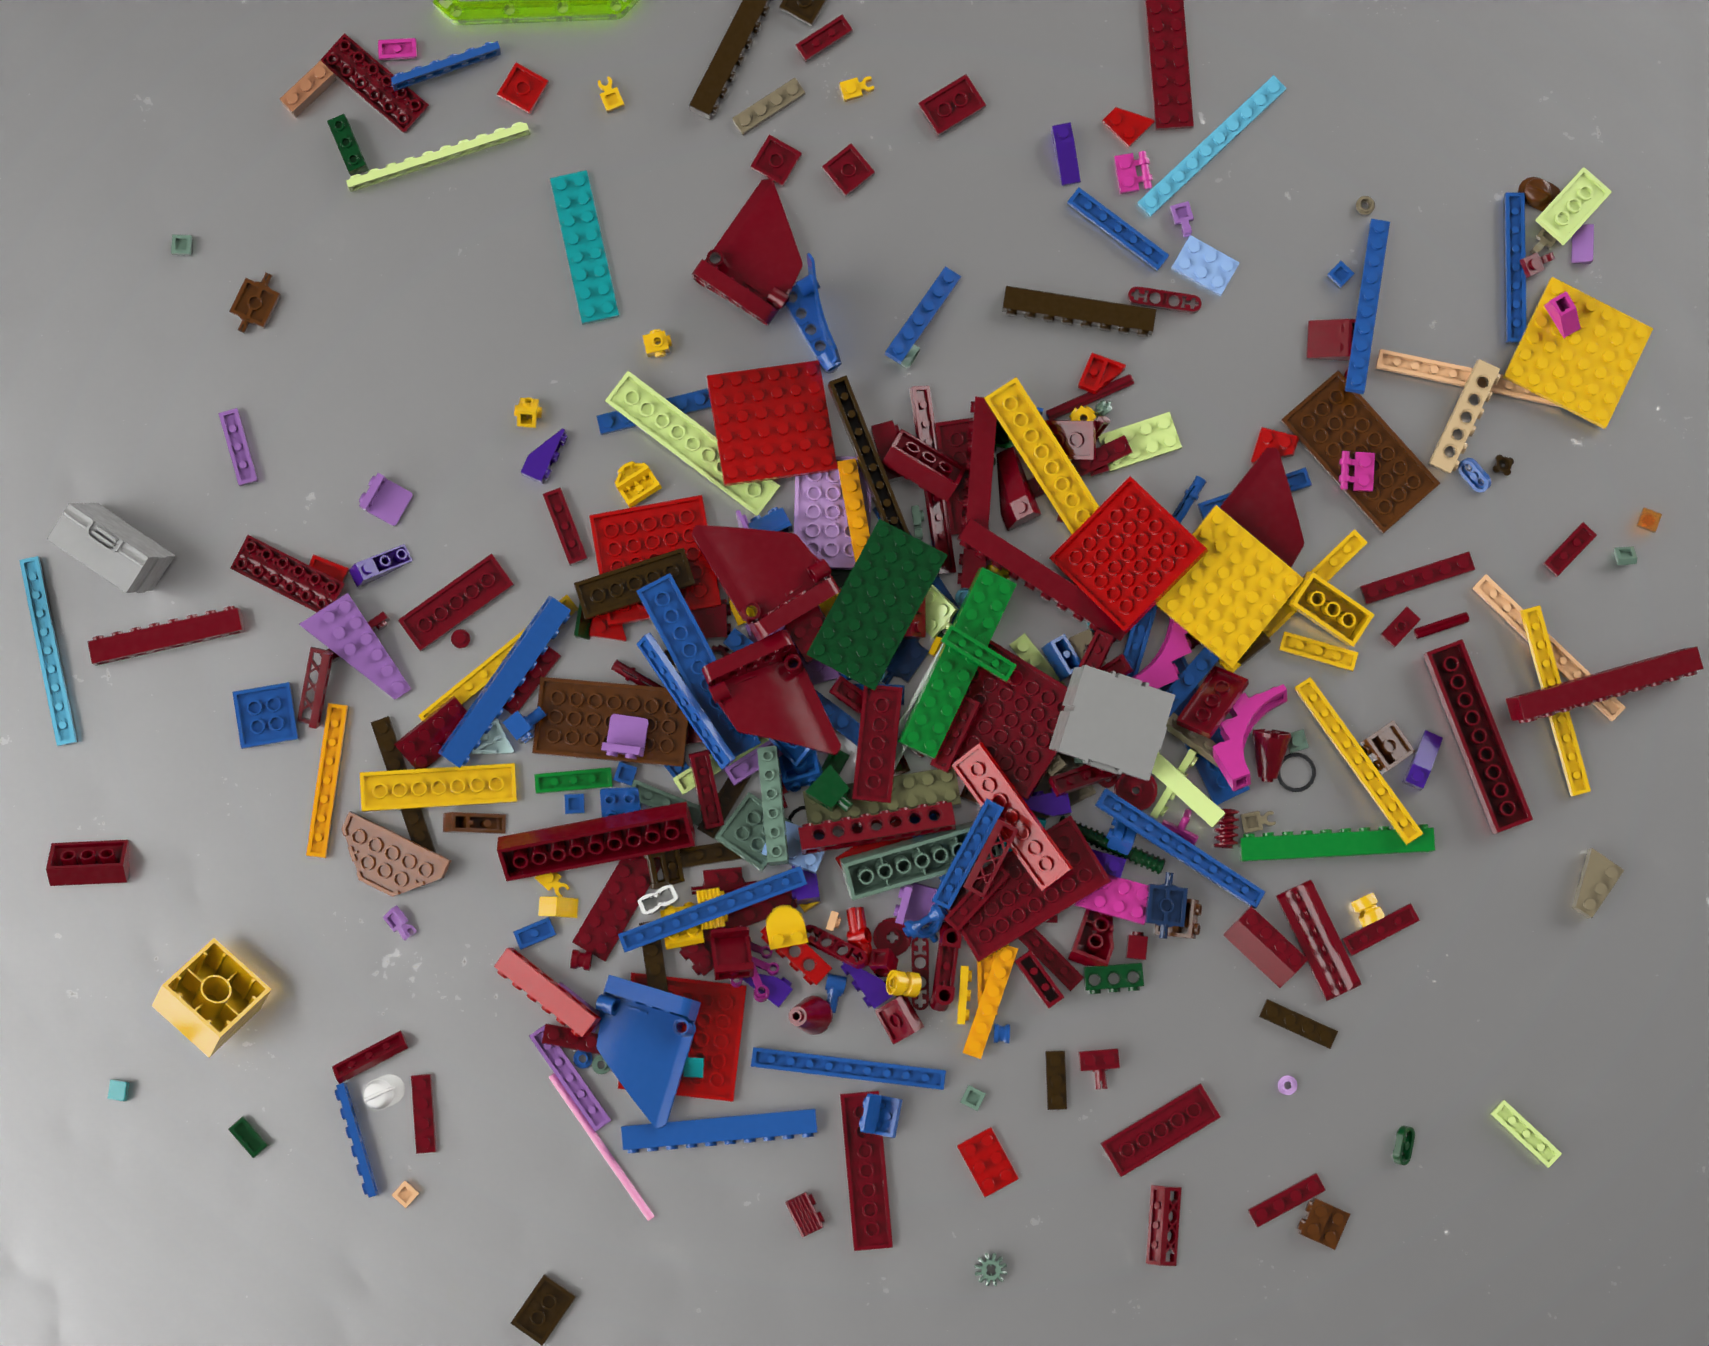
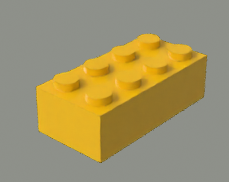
[1286,571,1375,647]

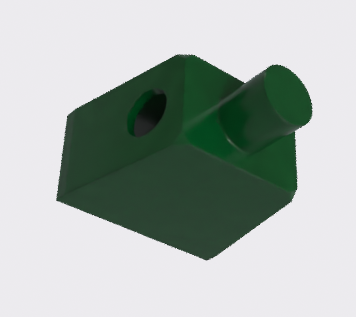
[805,765,853,812]

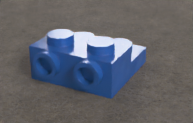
[779,750,822,792]

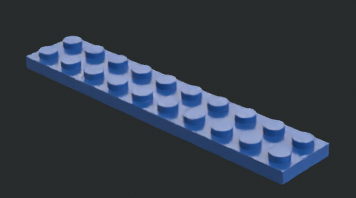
[636,573,761,757]

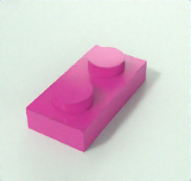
[378,38,417,60]

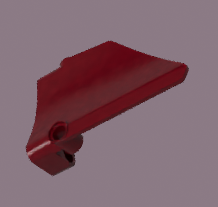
[692,179,803,326]
[1219,447,1304,567]
[692,525,841,641]
[702,630,841,755]

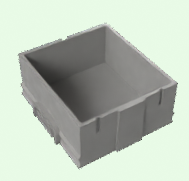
[47,503,175,593]
[1049,665,1175,781]

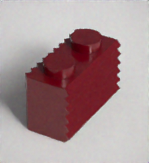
[785,1192,825,1238]

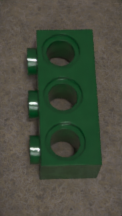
[327,114,369,176]
[1083,963,1144,994]

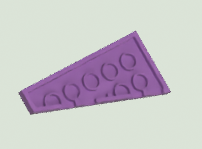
[299,593,411,699]

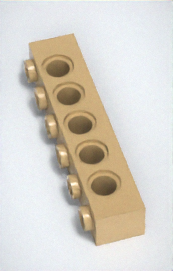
[1428,359,1501,474]

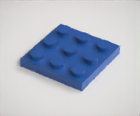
[232,682,299,749]

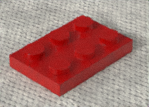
[957,1127,1019,1197]

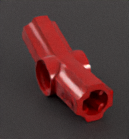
[846,907,872,966]

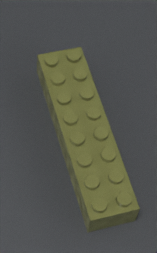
[803,767,961,825]

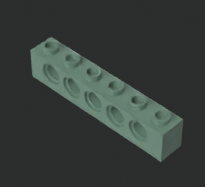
[757,746,789,866]

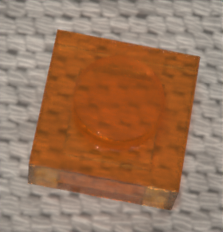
[1636,507,1662,533]

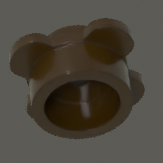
[1492,455,1514,476]

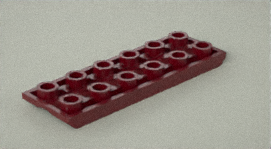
[321,33,429,133]
[230,535,345,612]
[1276,880,1362,1001]

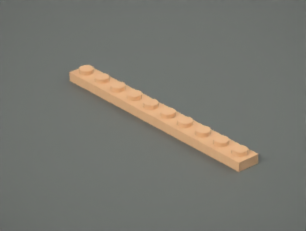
[1376,349,1562,408]
[1472,574,1626,722]

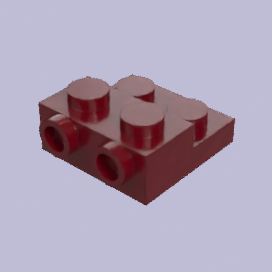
[679,928,715,976]

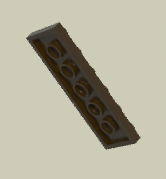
[574,548,696,620]

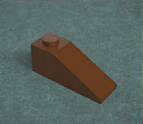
[443,812,506,834]

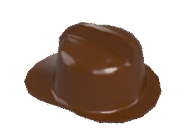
[1518,177,1561,212]

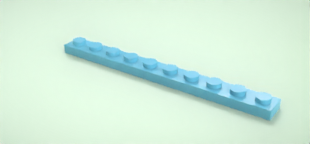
[1137,75,1287,217]
[19,556,77,746]

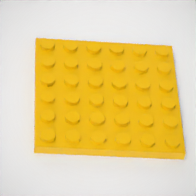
[1503,277,1653,429]
[1155,505,1304,668]

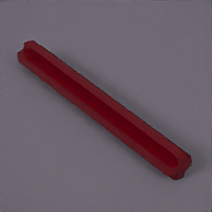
[1046,374,1134,420]

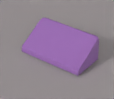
[1571,224,1594,264]

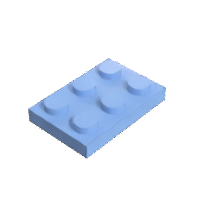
[1171,235,1240,297]
[762,821,825,874]

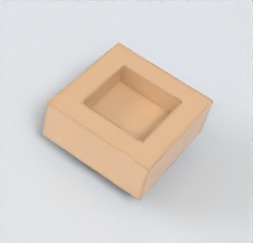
[826,911,841,932]
[392,1180,420,1208]

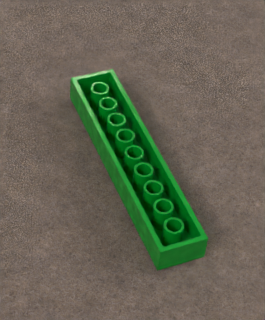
[897,567,1017,759]

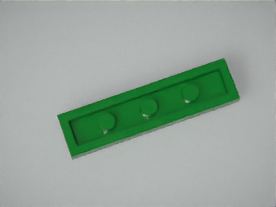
[940,625,1017,682]
[534,767,613,794]

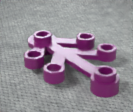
[731,936,779,1002]

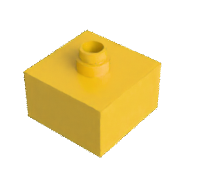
[152,938,271,1058]

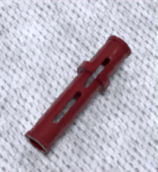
[611,659,664,688]

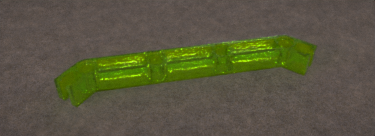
[433,0,639,25]

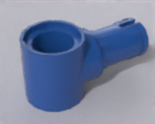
[825,973,847,1013]

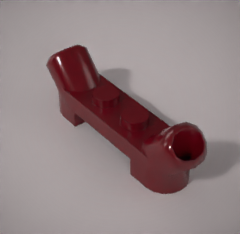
[929,921,962,1011]

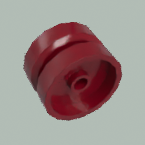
[1114,774,1158,811]

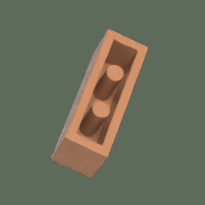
[280,60,337,118]

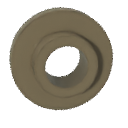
[1356,196,1375,215]

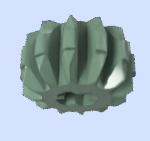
[974,1253,1007,1286]

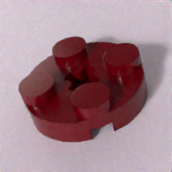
[873,918,912,956]

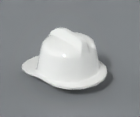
[360,1074,405,1112]

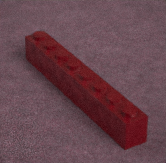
[87,606,245,666]

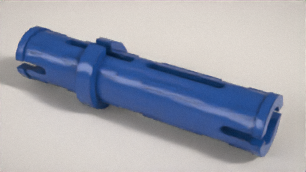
[1172,476,1207,524]

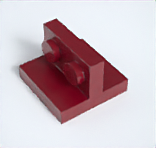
[875,995,924,1045]

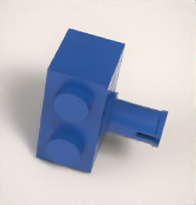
[502,706,547,744]

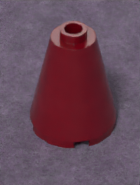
[1252,729,1291,782]
[789,996,833,1035]

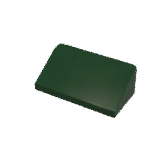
[574,602,592,640]

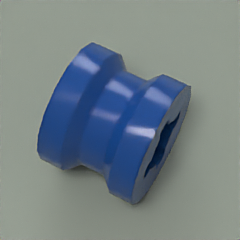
[994,1024,1010,1043]

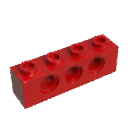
[760,926,832,985]

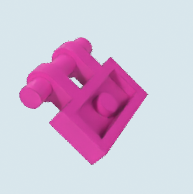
[1114,151,1153,194]
[1339,451,1375,492]

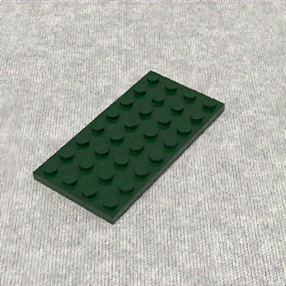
[806,519,948,691]

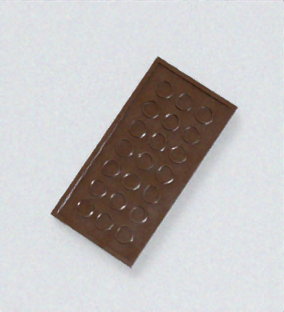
[1281,370,1440,534]
[532,677,689,767]

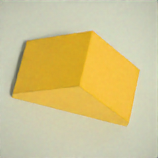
[538,897,578,918]

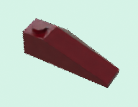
[996,446,1042,531]
[1068,909,1114,966]

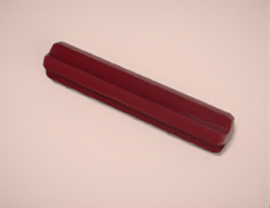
[1414,612,1470,639]

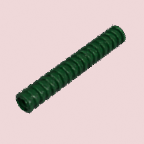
[1059,815,1166,875]

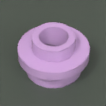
[1278,1076,1297,1095]

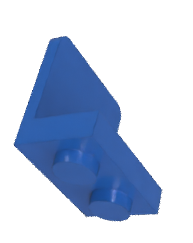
[600,787,642,817]
[859,1093,903,1138]

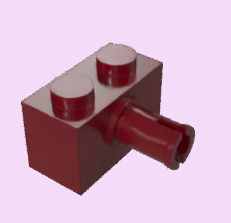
[1078,1049,1120,1090]

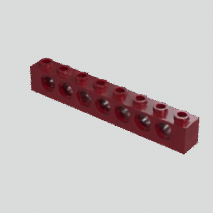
[798,801,956,855]

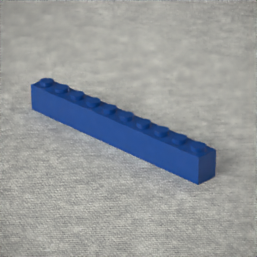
[438,596,571,768]
[621,1109,817,1153]

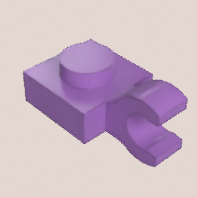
[1170,201,1194,238]
[383,905,417,940]

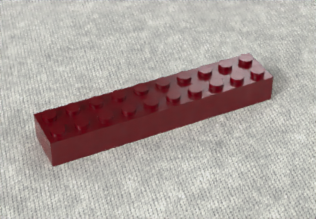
[1423,639,1533,834]
[1506,646,1704,723]
[497,801,695,881]

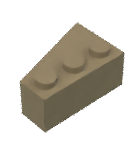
[1572,848,1624,919]

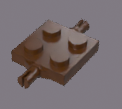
[229,272,281,334]

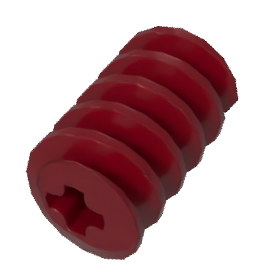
[1214,809,1239,849]

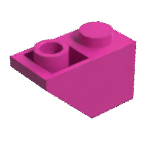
[1544,291,1581,338]

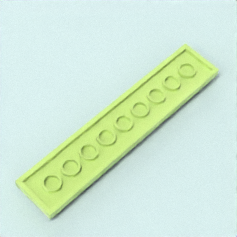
[605,371,780,516]

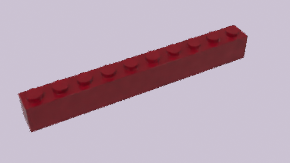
[957,397,997,589]
[957,519,1126,643]

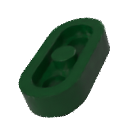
[1392,1126,1415,1165]

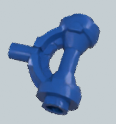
[902,903,948,943]

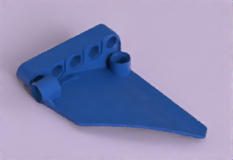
[785,253,842,373]
[596,975,701,1128]

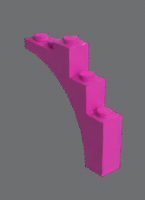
[1132,617,1192,689]
[1212,684,1287,791]

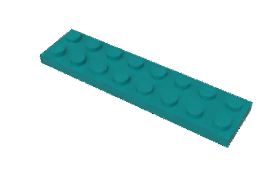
[550,170,620,325]

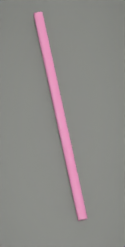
[549,1073,655,1221]

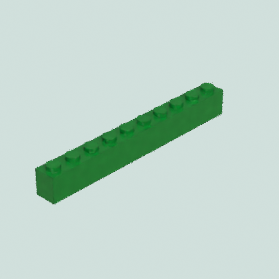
[1239,824,1435,862]

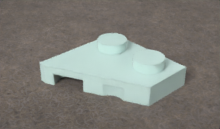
[471,719,515,754]

